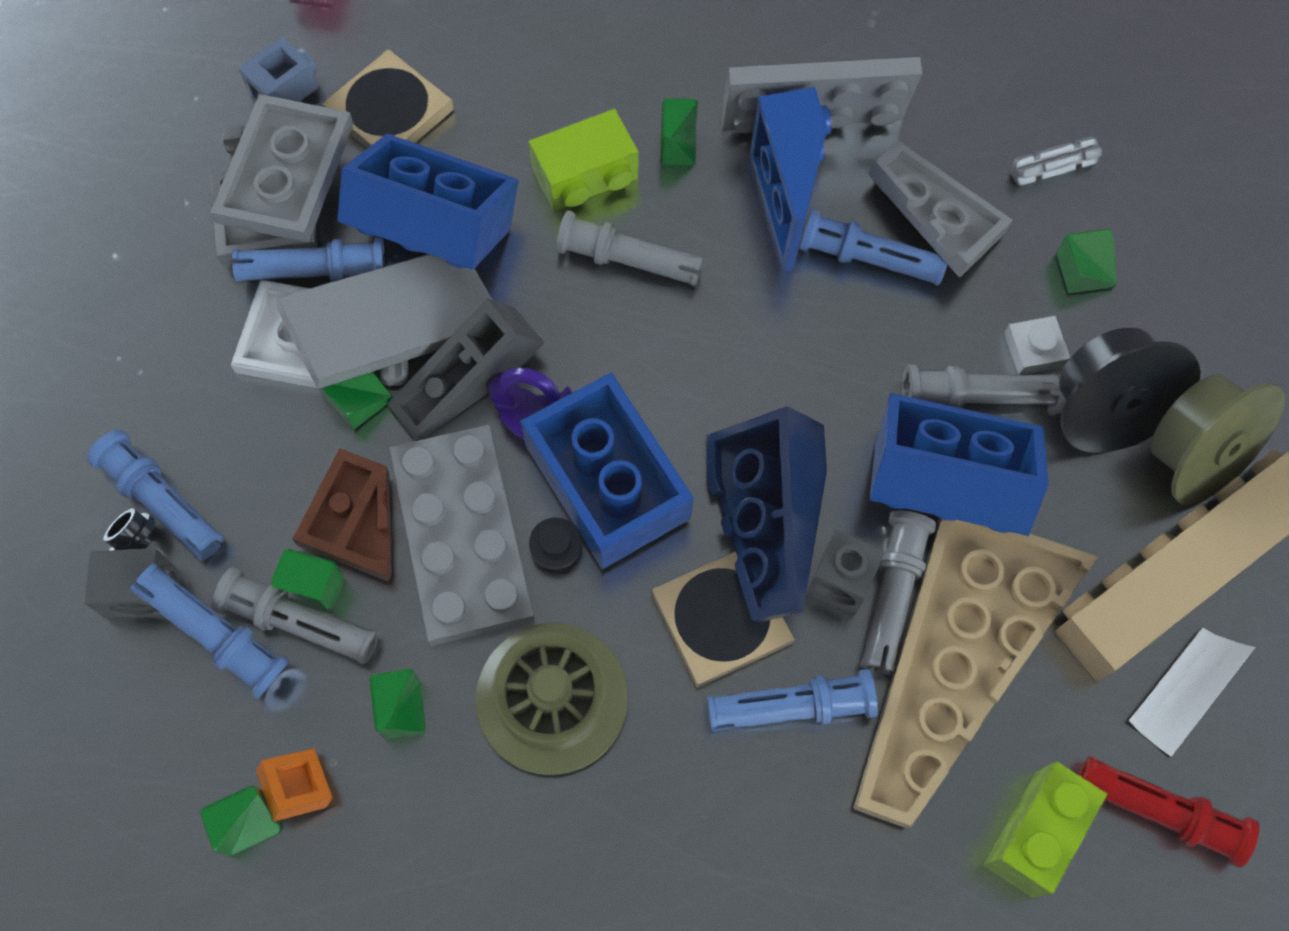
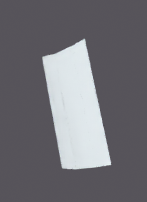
[1129,628,1256,757]

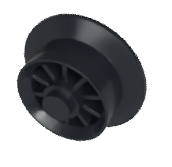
[1059,328,1201,453]

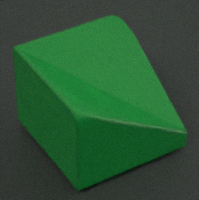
[660,98,698,166]
[1056,229,1117,294]
[319,372,393,430]
[271,548,345,614]
[369,669,426,740]
[199,785,281,857]

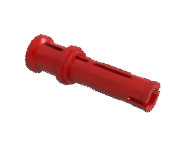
[1078,756,1260,868]

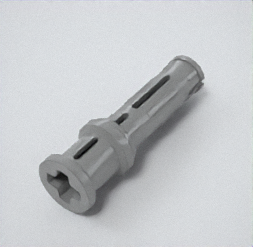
[555,210,704,287]
[901,364,1060,408]
[860,510,936,675]
[211,566,379,664]

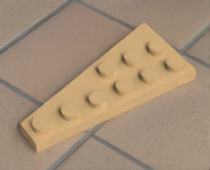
[853,518,1098,829]

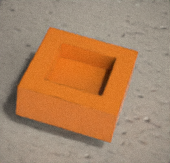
[256,748,333,822]

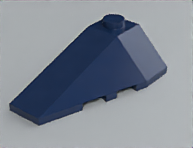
[706,406,827,623]

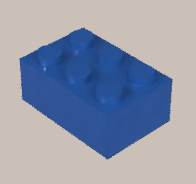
[338,134,519,270]
[521,372,694,570]
[870,393,1049,536]

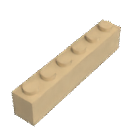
[1054,448,1289,682]

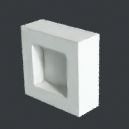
[1004,316,1070,375]

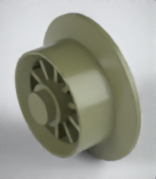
[1151,374,1285,505]
[476,623,628,775]

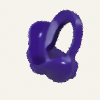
[488,367,572,439]

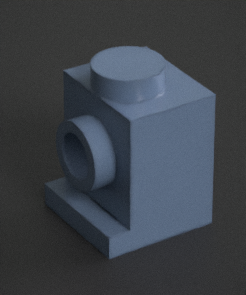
[238,37,319,102]

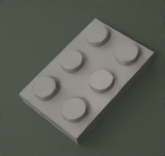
[210,94,353,243]

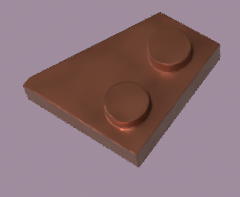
[292,448,392,581]

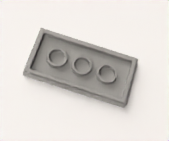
[277,254,492,389]

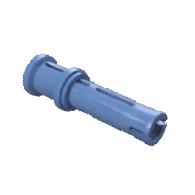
[799,208,947,286]
[232,237,386,282]
[87,429,224,561]
[129,563,290,699]
[707,669,878,732]

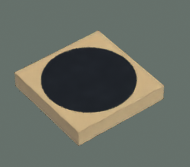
[322,49,454,148]
[651,551,795,688]

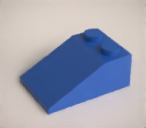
[750,87,832,271]

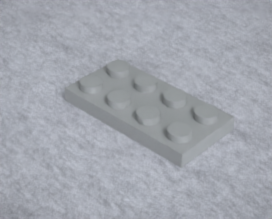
[721,57,923,133]
[389,425,535,646]

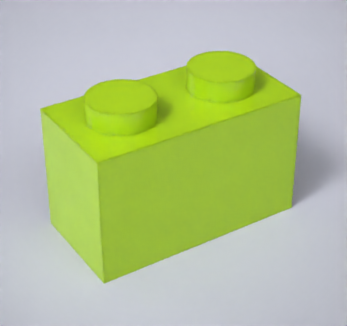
[528,109,639,211]
[983,761,1107,899]

